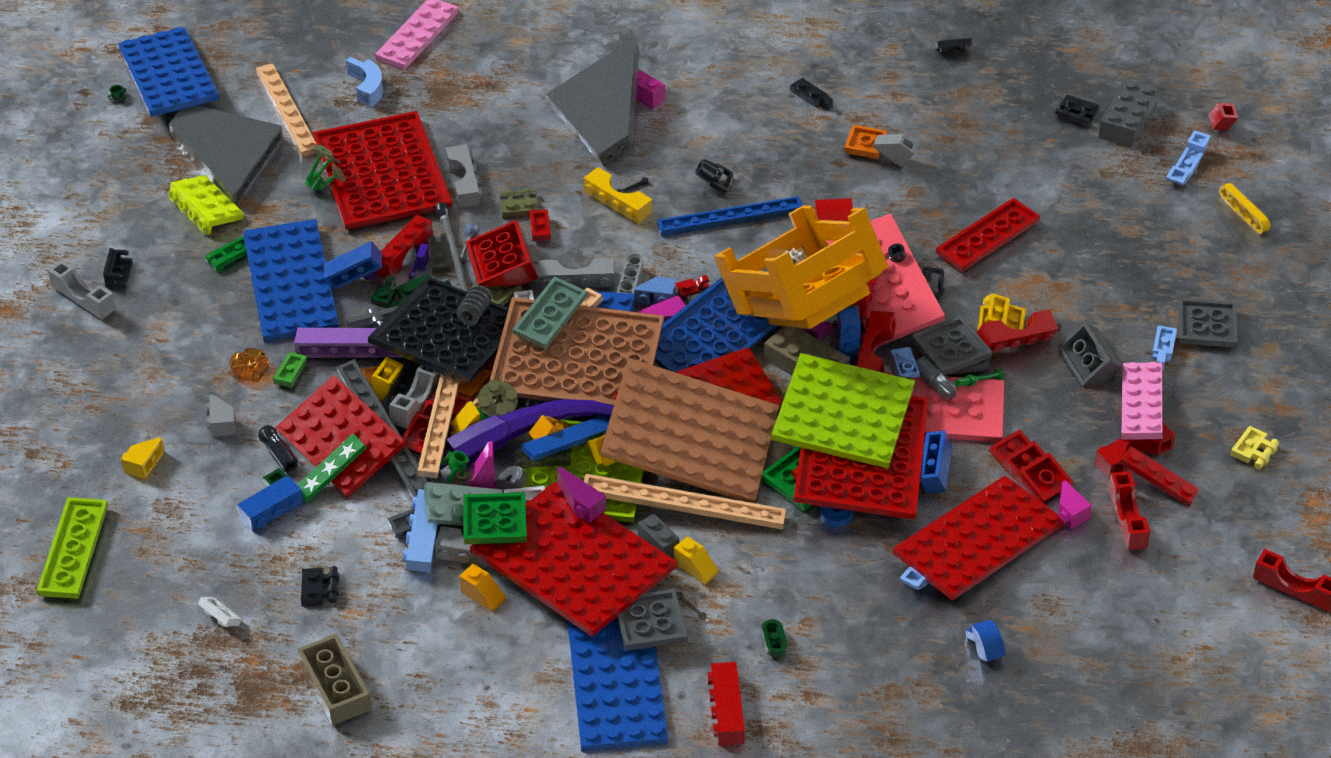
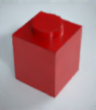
[1209,103,1238,130]

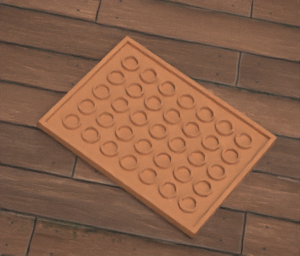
[489,297,664,406]
[599,358,779,503]

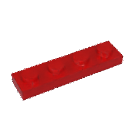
[1120,446,1200,507]

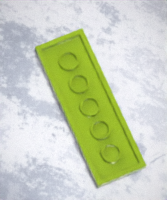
[36,497,108,599]

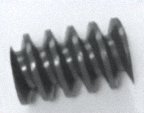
[456,286,492,326]

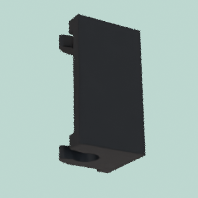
[103,248,133,288]

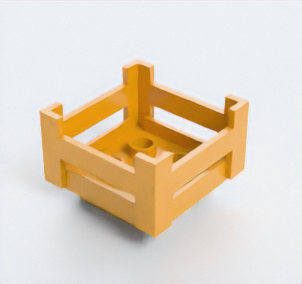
[714,205,888,329]

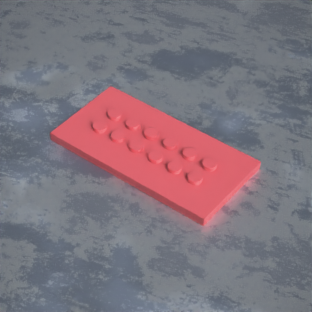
[827,213,946,347]
[885,372,1004,442]

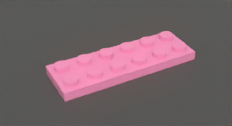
[375,0,459,70]
[1122,362,1162,439]

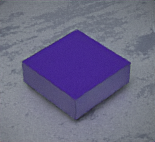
[416,244,429,271]

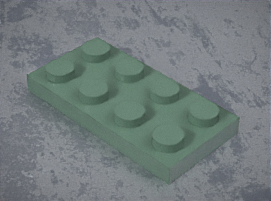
[512,276,587,349]
[424,482,502,526]

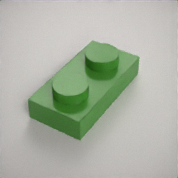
[273,352,308,388]

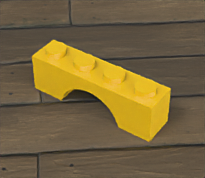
[583,167,653,224]

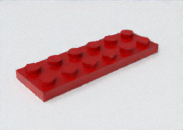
[935,197,1040,272]

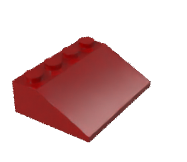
[465,219,538,287]

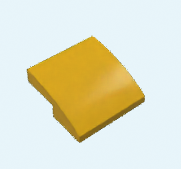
[986,293,1026,330]

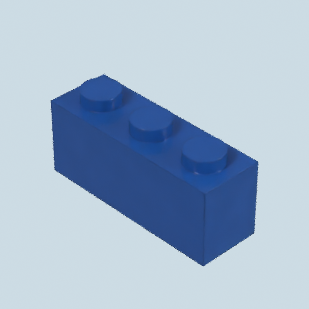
[324,241,382,290]
[836,308,861,366]
[920,430,952,494]
[237,475,304,532]

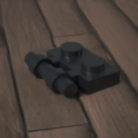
[1055,95,1100,125]
[301,566,340,606]

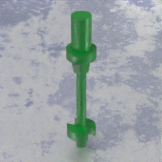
[955,368,1006,387]

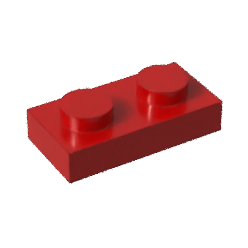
[530,209,551,241]

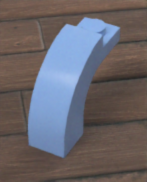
[346,57,383,108]

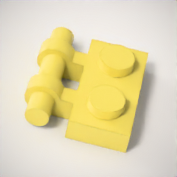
[1230,426,1279,470]

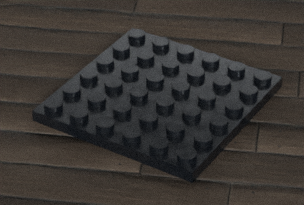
[368,276,509,384]

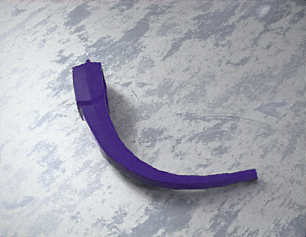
[440,399,614,470]

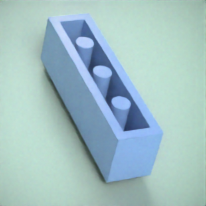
[403,489,439,573]

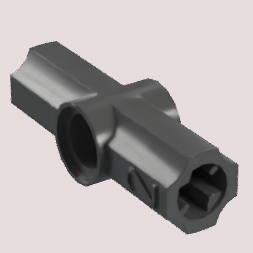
[346,306,398,328]

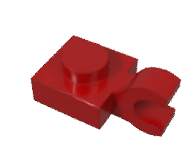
[676,275,710,301]

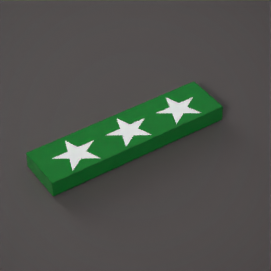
[297,434,367,503]

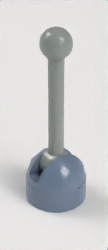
[459,223,480,262]

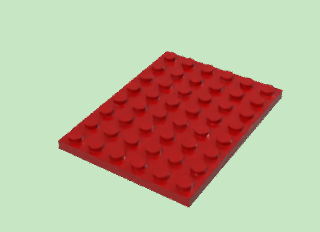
[313,111,452,230]
[793,395,928,520]
[470,481,677,637]

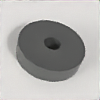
[496,466,527,493]

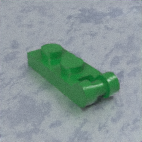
[205,236,247,272]

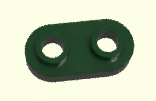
[762,619,787,657]

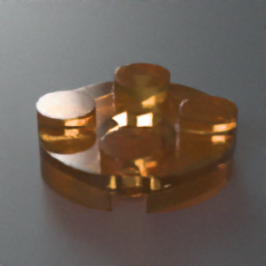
[229,348,269,382]

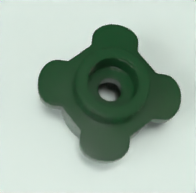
[108,85,127,101]

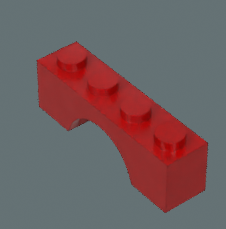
[375,215,433,279]
[976,309,1058,352]
[854,311,897,373]
[1095,422,1175,479]
[1108,471,1151,550]
[1253,549,1331,612]

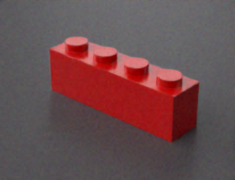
[707,662,745,746]

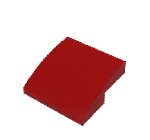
[815,198,853,222]

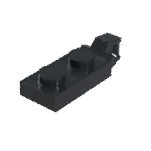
[790,78,833,111]

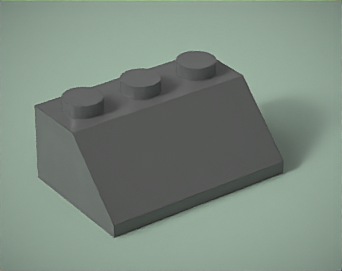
[1057,321,1123,387]

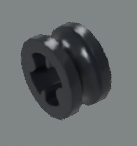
[888,243,906,262]

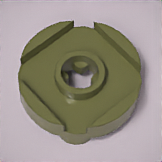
[478,380,518,418]

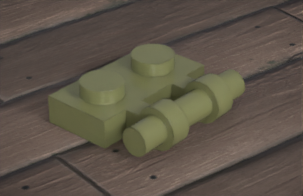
[499,188,539,218]

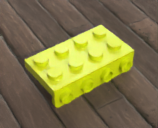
[168,175,244,235]

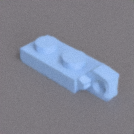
[1152,326,1177,371]

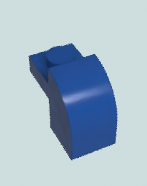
[965,619,1006,661]

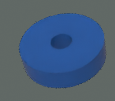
[820,506,853,527]

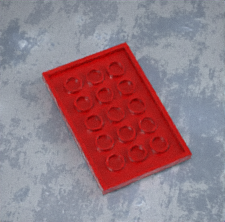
[275,375,407,498]

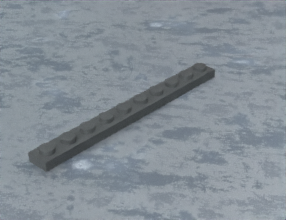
[337,359,428,498]

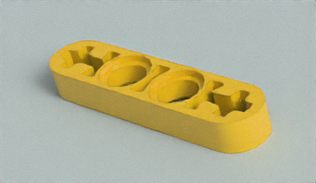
[1219,183,1271,234]

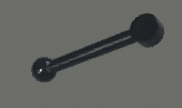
[617,177,649,193]

